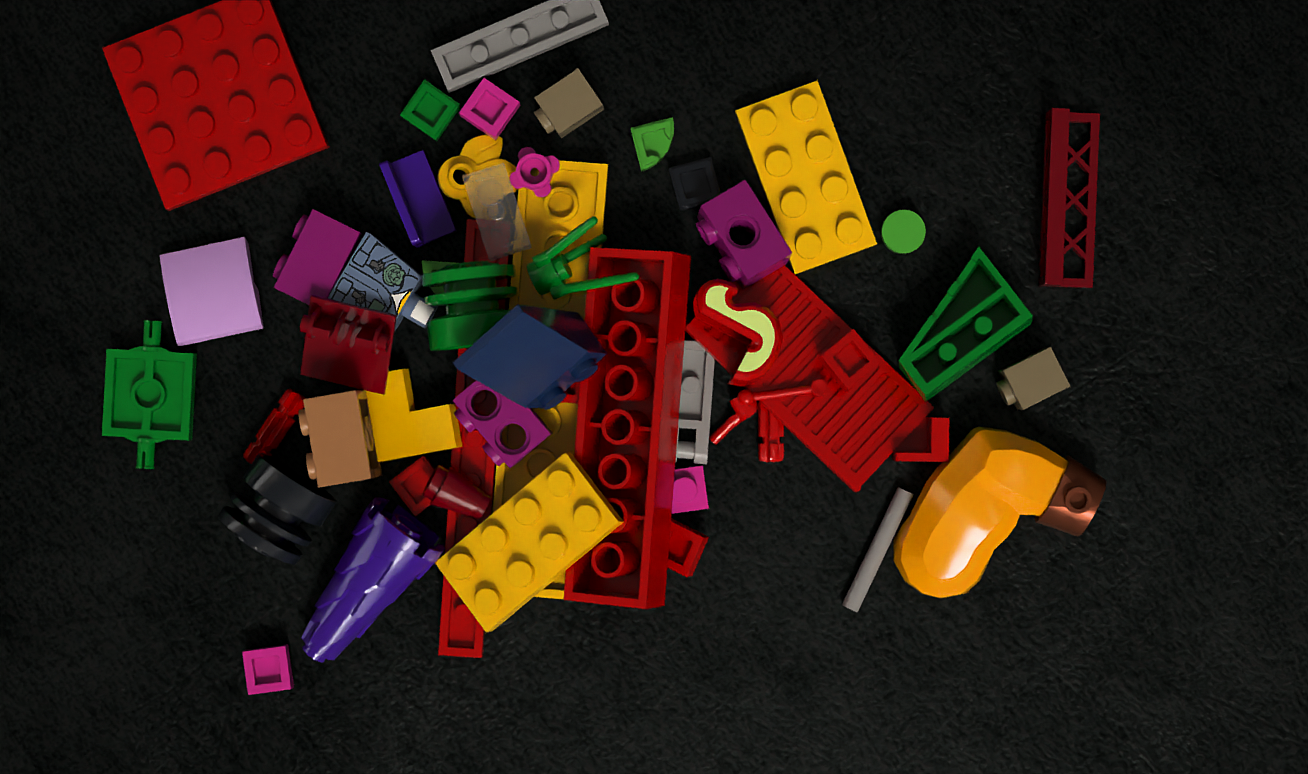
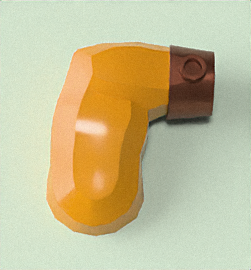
[894,426,1107,598]

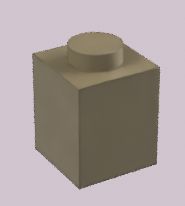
[533,68,604,138]
[996,347,1070,410]

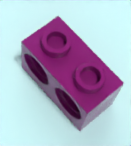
[453,380,553,468]

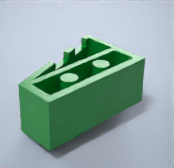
[899,247,1033,402]

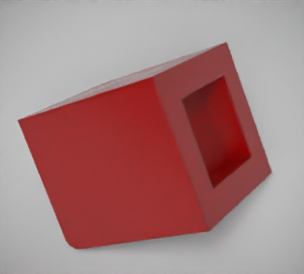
[892,417,949,462]

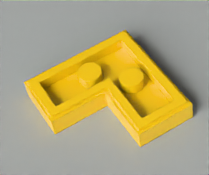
[366,369,463,462]

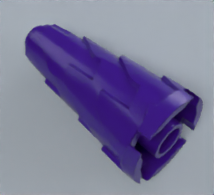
[301,497,445,663]

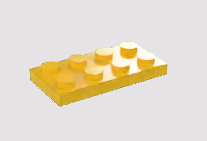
[735,80,877,275]
[435,452,624,632]

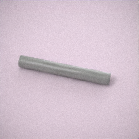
[842,487,914,612]

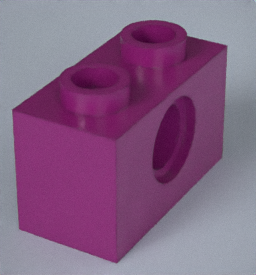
[696,180,792,290]

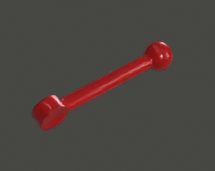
[737,379,828,406]

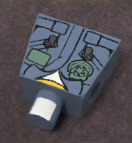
[327,232,438,331]

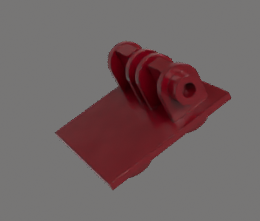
[300,295,397,395]

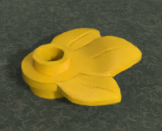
[437,135,518,221]

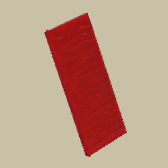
[685,265,934,493]

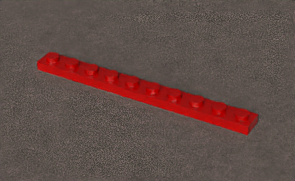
[438,219,512,658]

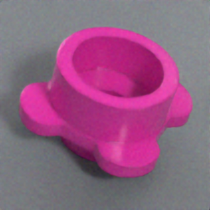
[510,147,560,197]

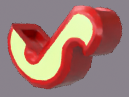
[693,279,783,387]

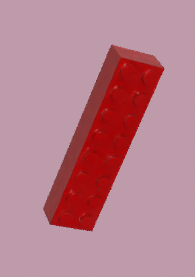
[563,247,691,609]

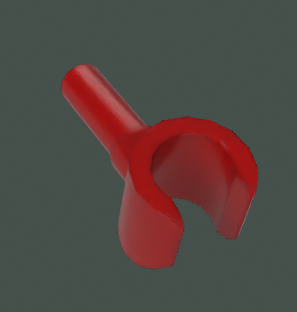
[709,397,758,445]

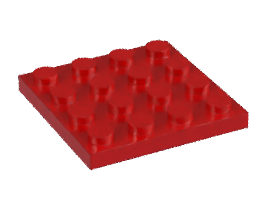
[102,0,329,211]

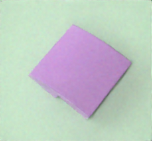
[160,237,264,346]

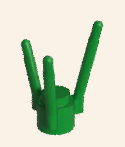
[527,216,639,300]

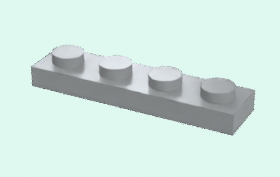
[431,0,609,93]

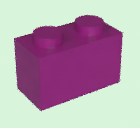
[273,209,364,305]

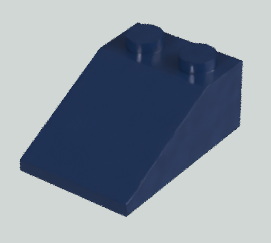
[453,304,608,410]

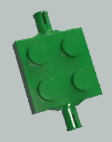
[102,320,197,469]

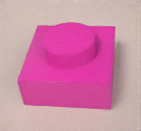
[459,78,520,141]
[672,465,709,514]
[242,644,294,695]

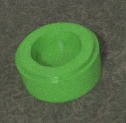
[881,210,926,254]

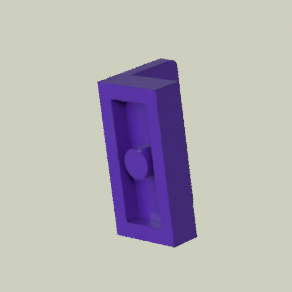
[379,150,458,248]

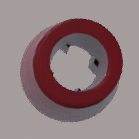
[422,464,491,519]

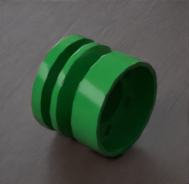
[422,261,518,351]

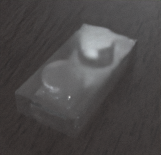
[462,162,532,261]

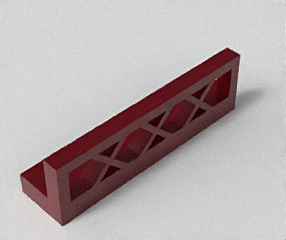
[1039,108,1100,288]

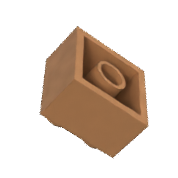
[298,390,382,488]

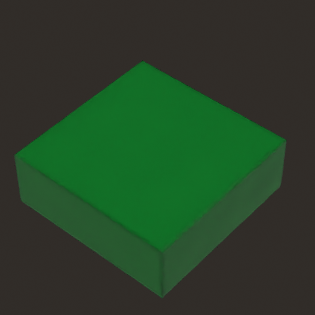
[400,80,461,141]

